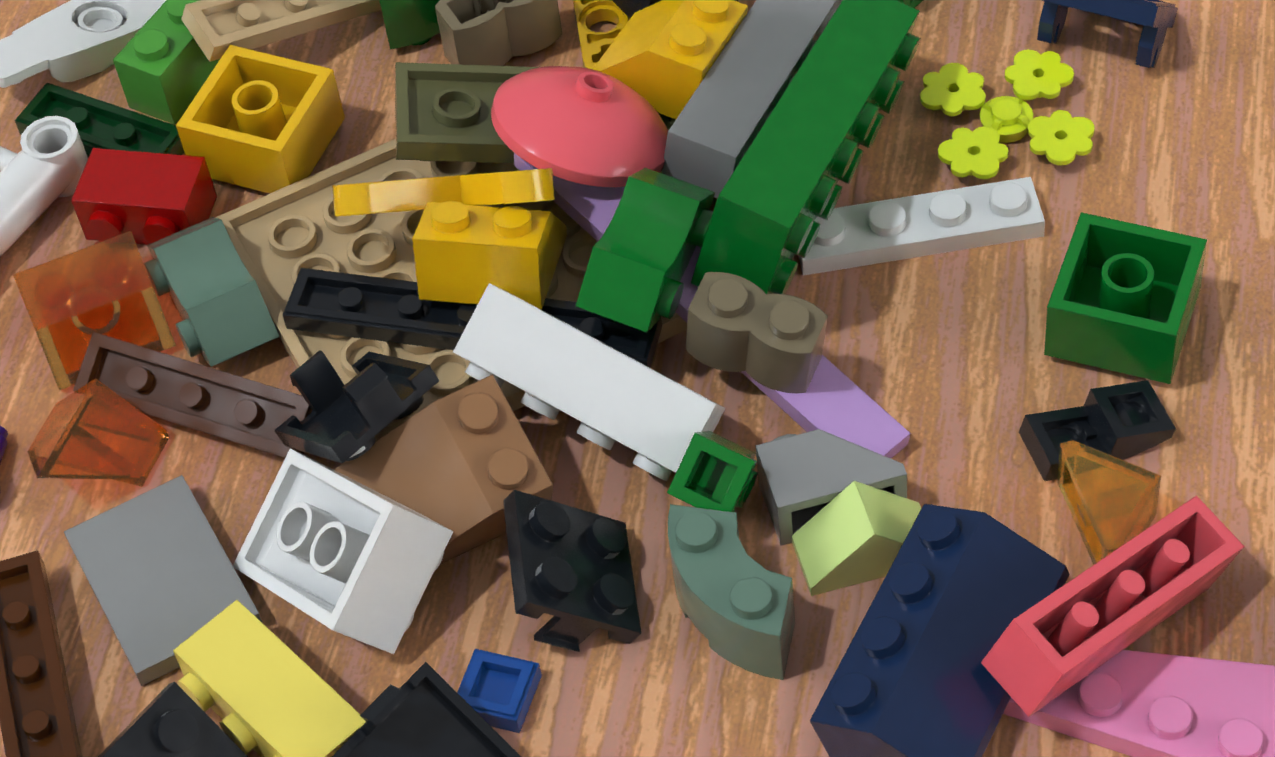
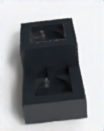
[1019,380,1176,481]

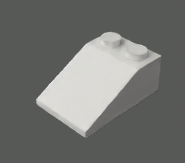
[233,449,453,654]

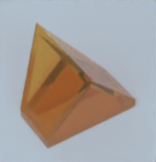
[27,378,170,487]

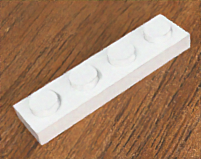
[799,177,1045,276]

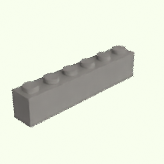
[661,0,843,199]

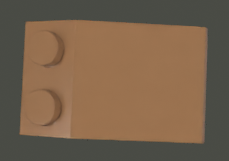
[333,374,553,565]

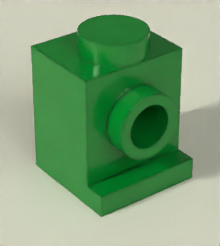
[667,431,758,512]

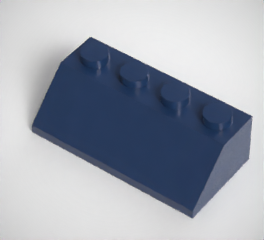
[810,504,1070,757]

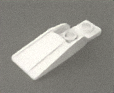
[0,0,166,88]

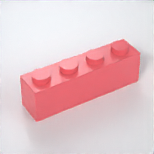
[981,495,1245,717]

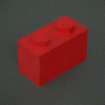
[71,148,217,245]

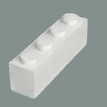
[453,283,726,481]

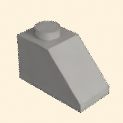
[756,429,907,545]

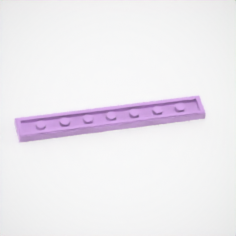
[514,153,911,458]

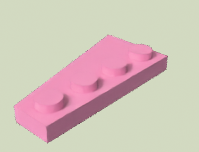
[1003,650,1275,757]

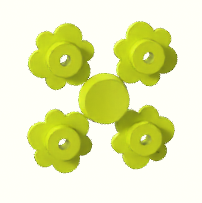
[920,49,1095,179]

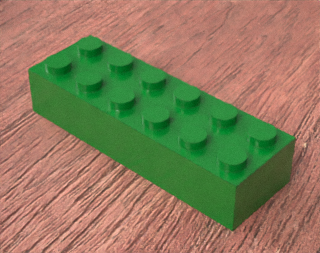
[691,0,921,294]

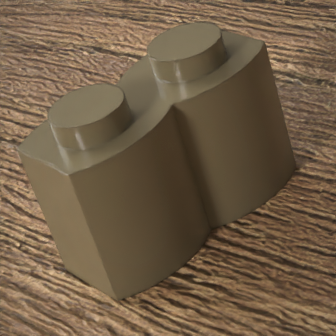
[435,0,562,66]
[686,272,828,393]

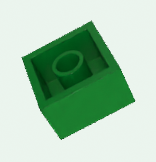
[1044,212,1207,384]

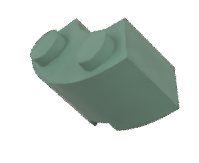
[144,217,280,367]
[668,504,795,680]

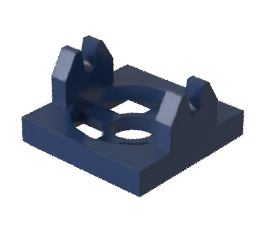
[1037,0,1178,68]

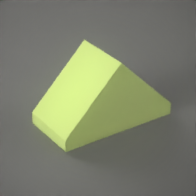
[792,481,921,596]

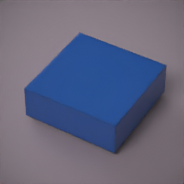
[457,649,542,733]

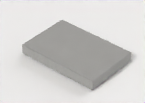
[64,475,263,686]

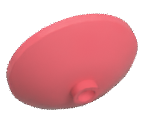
[491,66,668,187]

